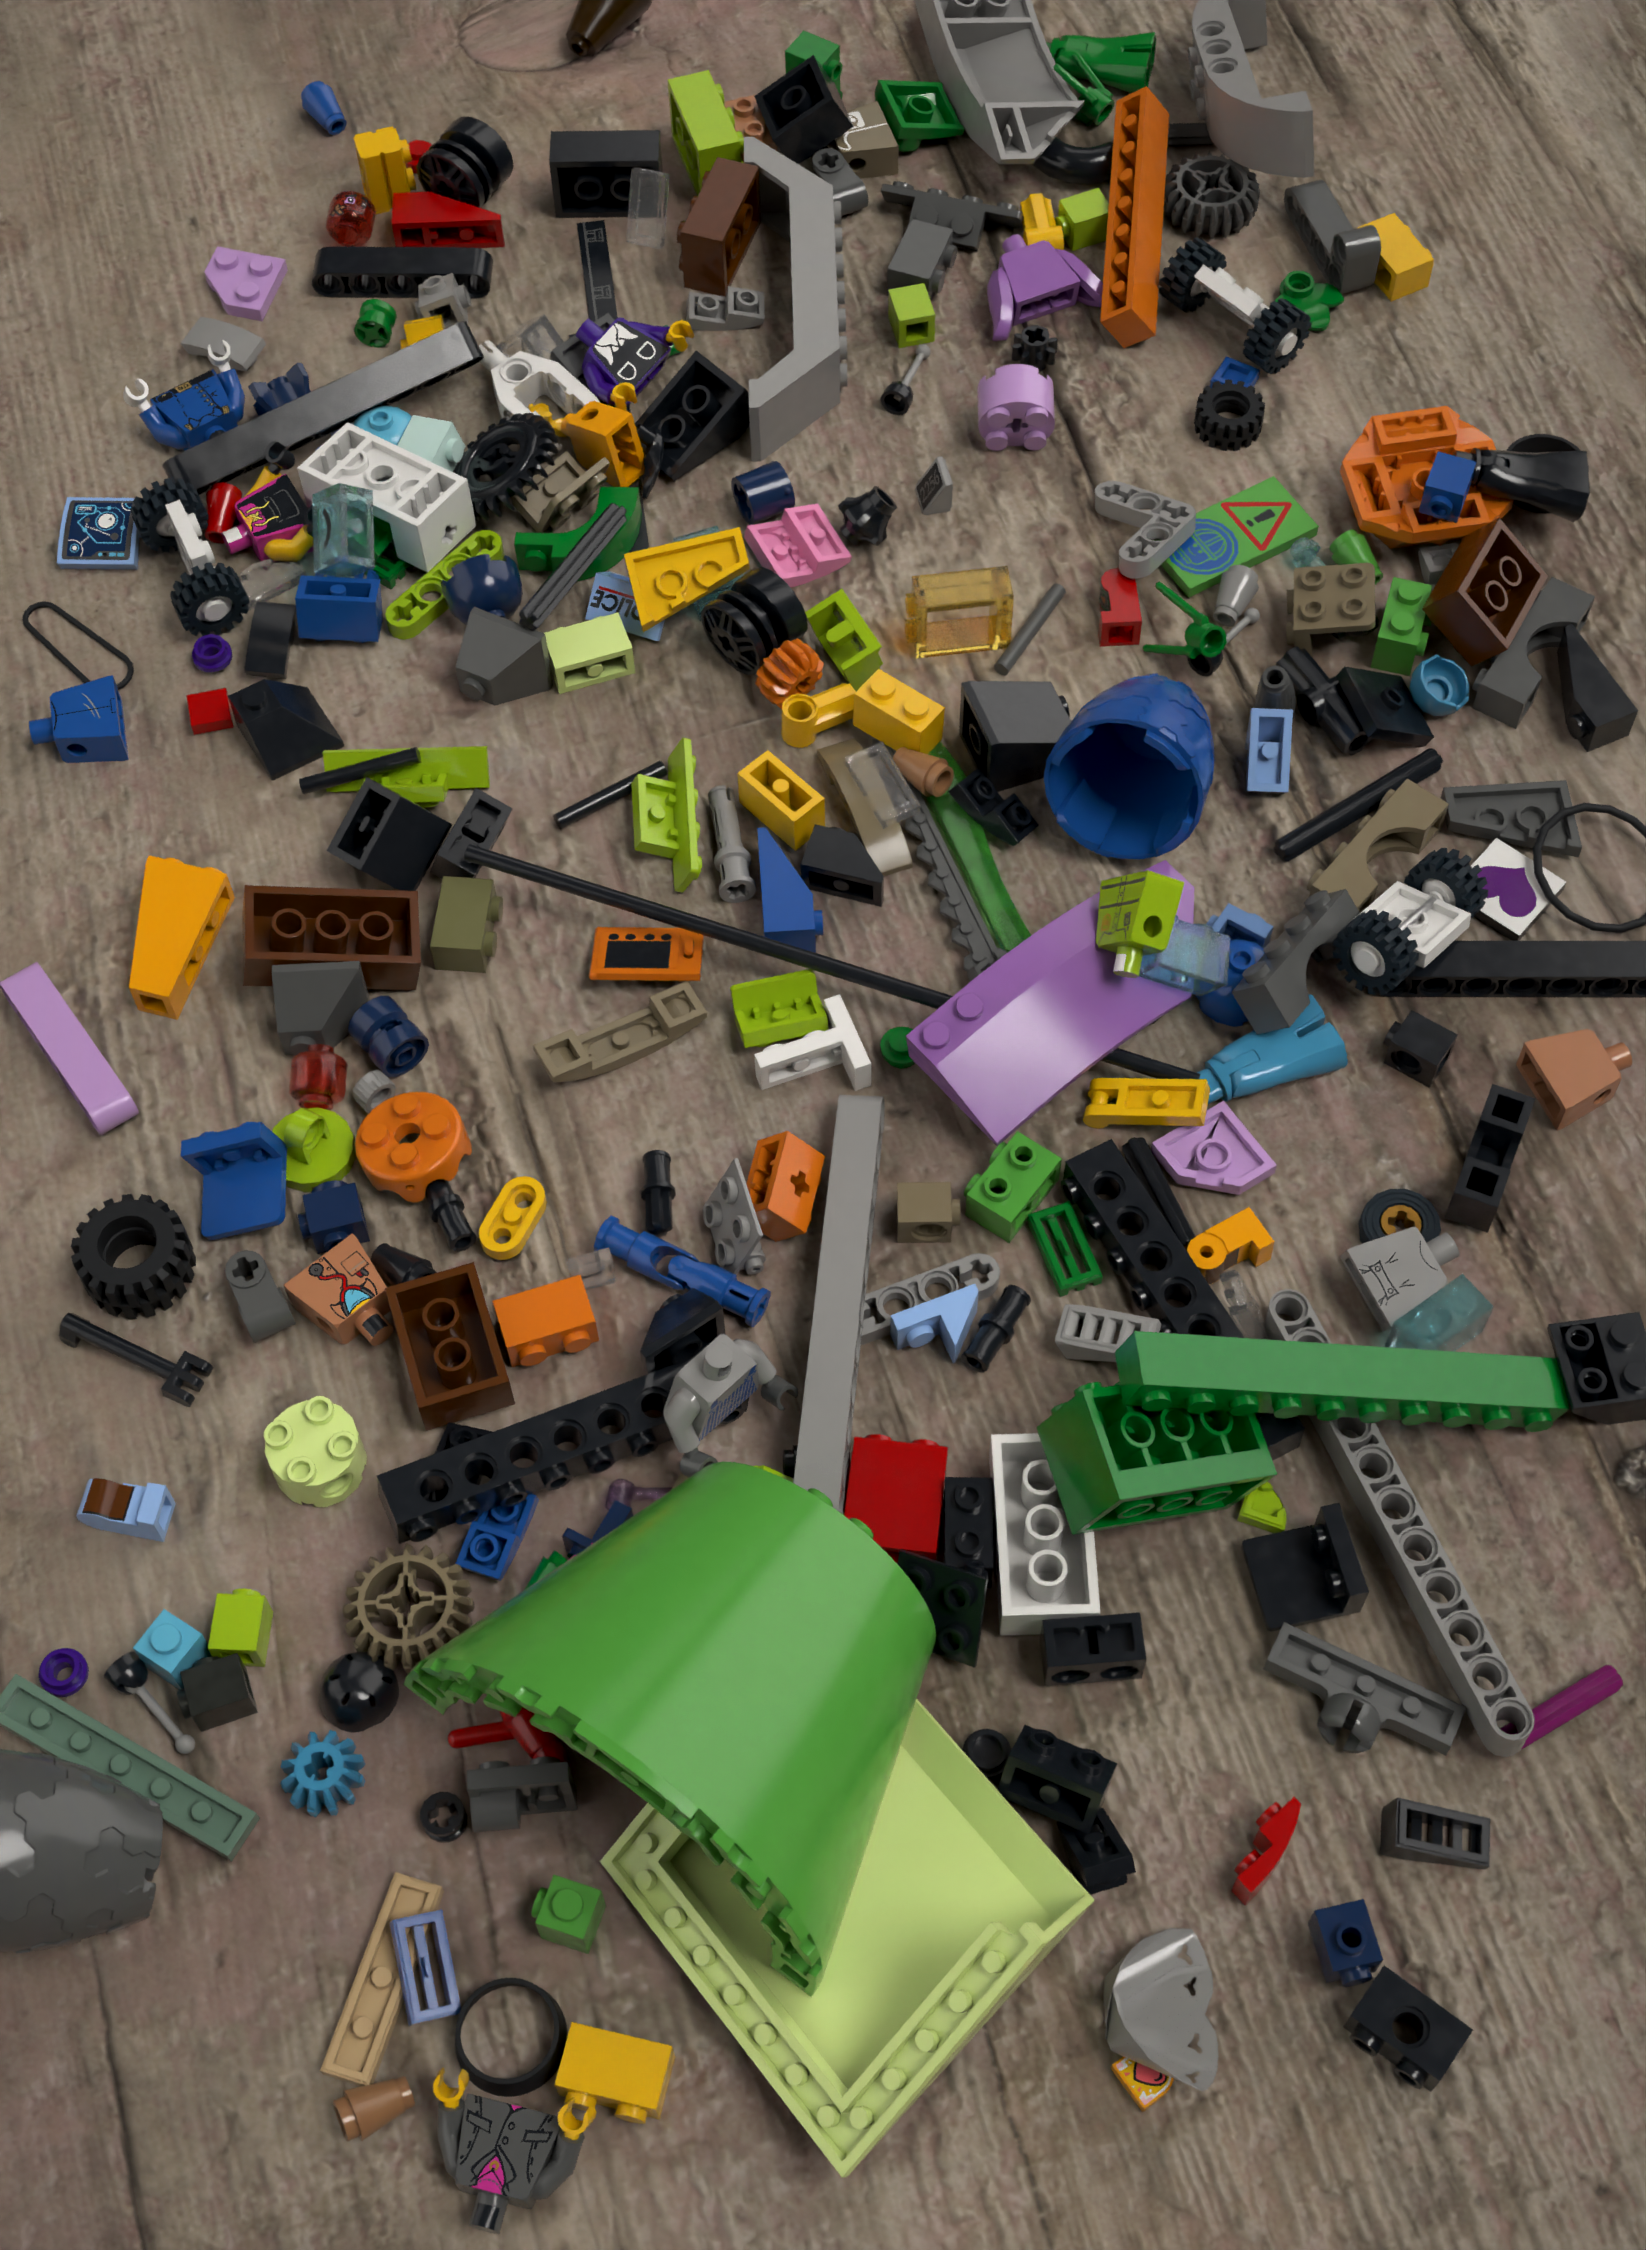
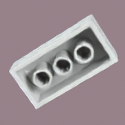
[989,1433,1100,1636]

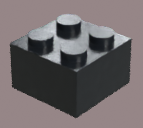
[754,55,854,164]

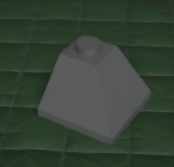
[455,607,553,705]
[272,961,370,1057]

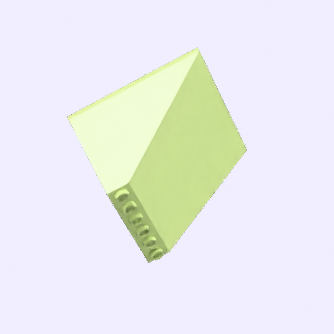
[600,1699,1095,2178]

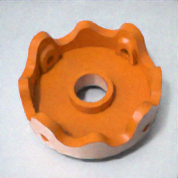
[355,1092,472,1203]

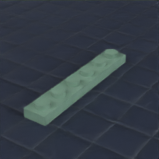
[0,1674,260,1862]

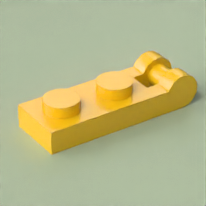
[1083,1078,1210,1129]

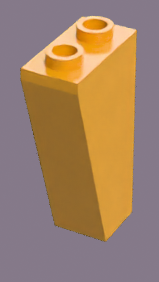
[129,855,235,1020]

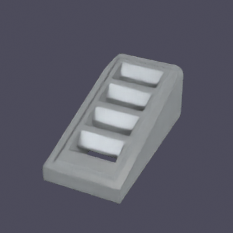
[1055,1304,1161,1362]

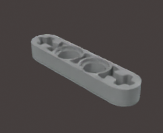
[861,1253,1000,1345]

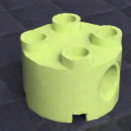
[264,1396,367,1507]

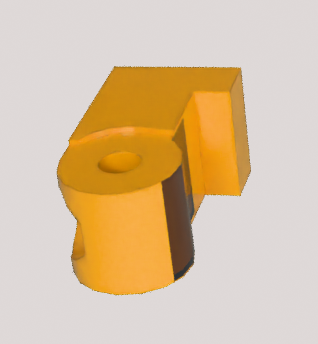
[1187,1207,1275,1285]

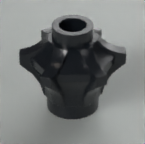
[838,486,897,546]

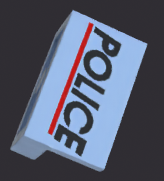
[585,571,665,641]

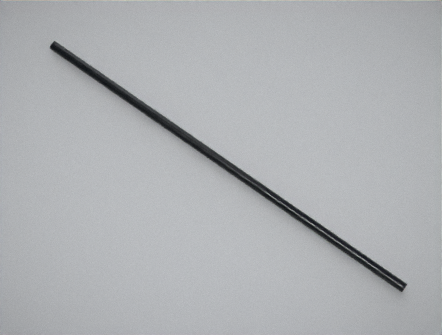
[464,844,1201,1079]

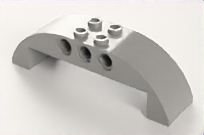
[1188,0,1314,178]

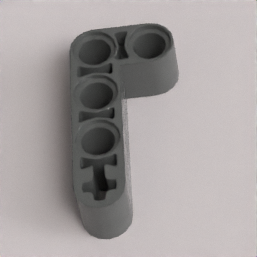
[1284,179,1381,294]

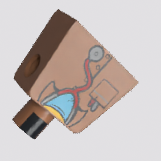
[284,1233,393,1346]

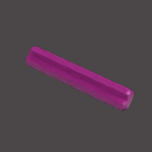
[1500,1665,1623,1757]

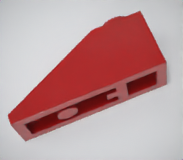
[392,192,505,248]

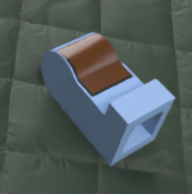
[76,1478,176,1542]

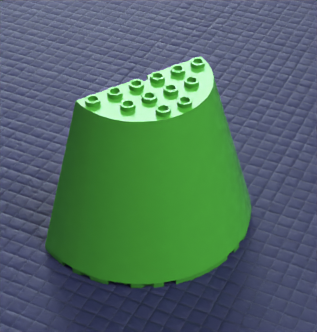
[403,1462,936,1997]

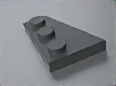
[1441,780,1582,857]

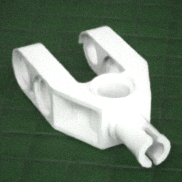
[478,341,600,456]

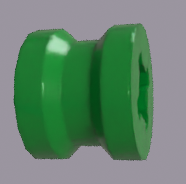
[354,299,397,348]

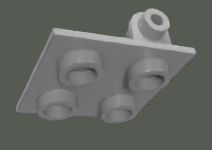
[703,1158,766,1275]

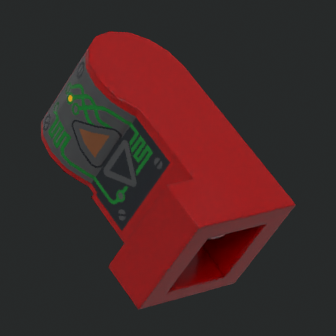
[1098,568,1142,647]

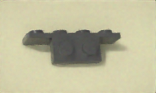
[881,181,1023,251]

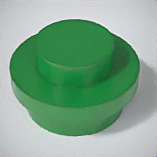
[880,1027,915,1069]

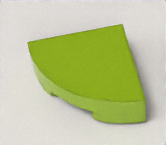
[1237,1481,1287,1533]

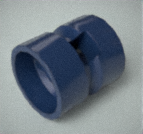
[348,996,429,1077]

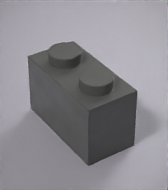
[887,219,957,301]

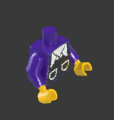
[575,318,695,411]

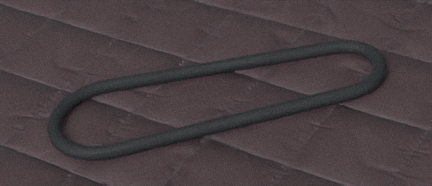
[22,601,134,690]

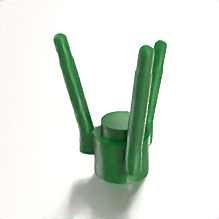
[1053,52,1115,126]
[1143,582,1227,659]

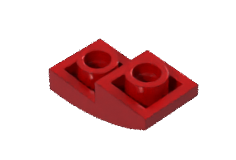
[1231,1797,1301,1906]

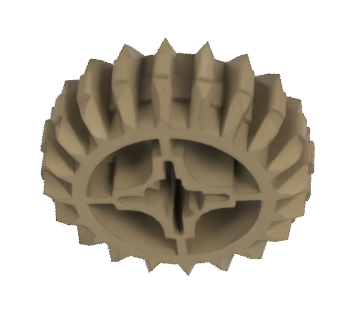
[343,1543,475,1673]

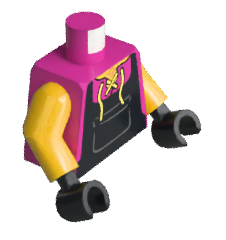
[221,441,333,565]

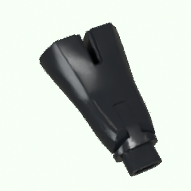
[1453,448,1590,522]

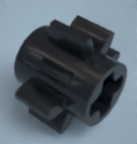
[1011,325,1058,372]

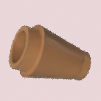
[891,747,954,797]
[333,2076,415,2142]

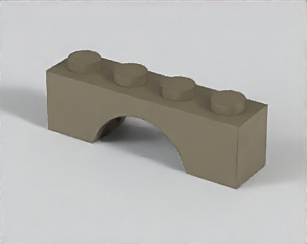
[1307,779,1449,913]

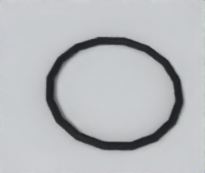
[1533,803,1646,933]

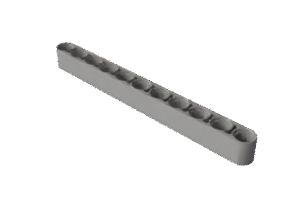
[793,1095,885,1514]
[1264,1289,1534,1757]

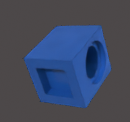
[1419,451,1476,523]

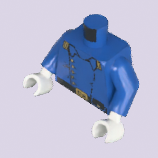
[124,340,245,451]

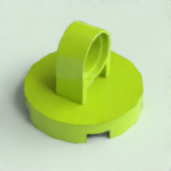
[272,1107,356,1192]

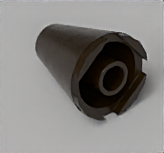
[566,0,652,57]

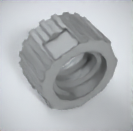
[353,1070,396,1113]

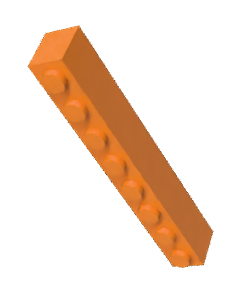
[1100,86,1170,348]

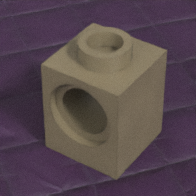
[897,1182,960,1243]

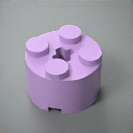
[977,364,1055,451]

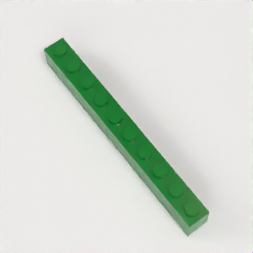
[1115,1331,1569,1432]

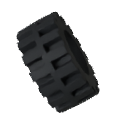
[1194,380,1265,451]

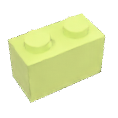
[545,613,635,694]

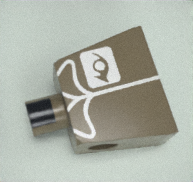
[812,101,898,178]

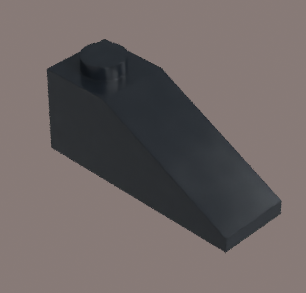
[1557,624,1638,752]

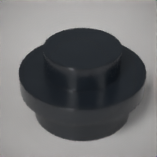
[962,1729,1011,1779]

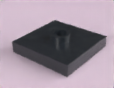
[1336,666,1434,746]

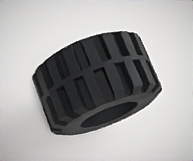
[71,1194,196,1319]

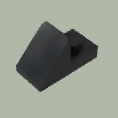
[1056,1808,1136,1895]

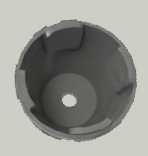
[0,1749,163,1954]

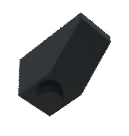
[801,824,884,907]

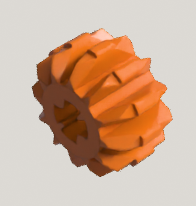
[755,638,824,709]

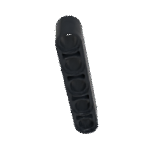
[312,246,493,299]

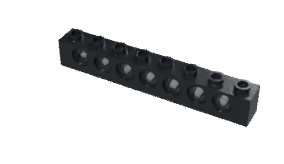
[1061,1139,1305,1460]
[377,1356,749,1544]

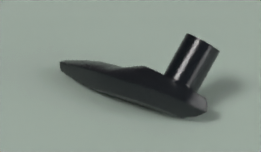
[636,423,664,499]

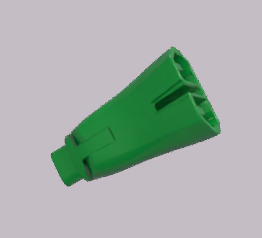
[1046,32,1156,93]

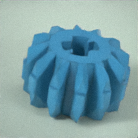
[280,1729,365,1817]

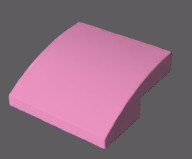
[744,504,852,588]

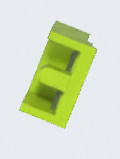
[805,589,883,691]

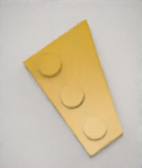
[624,527,750,632]

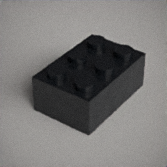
[549,130,664,218]

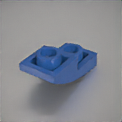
[456,1494,539,1581]

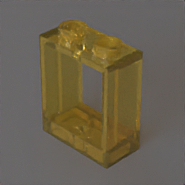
[904,566,1014,659]

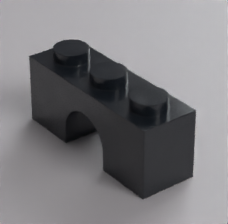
[1445,1084,1536,1233]

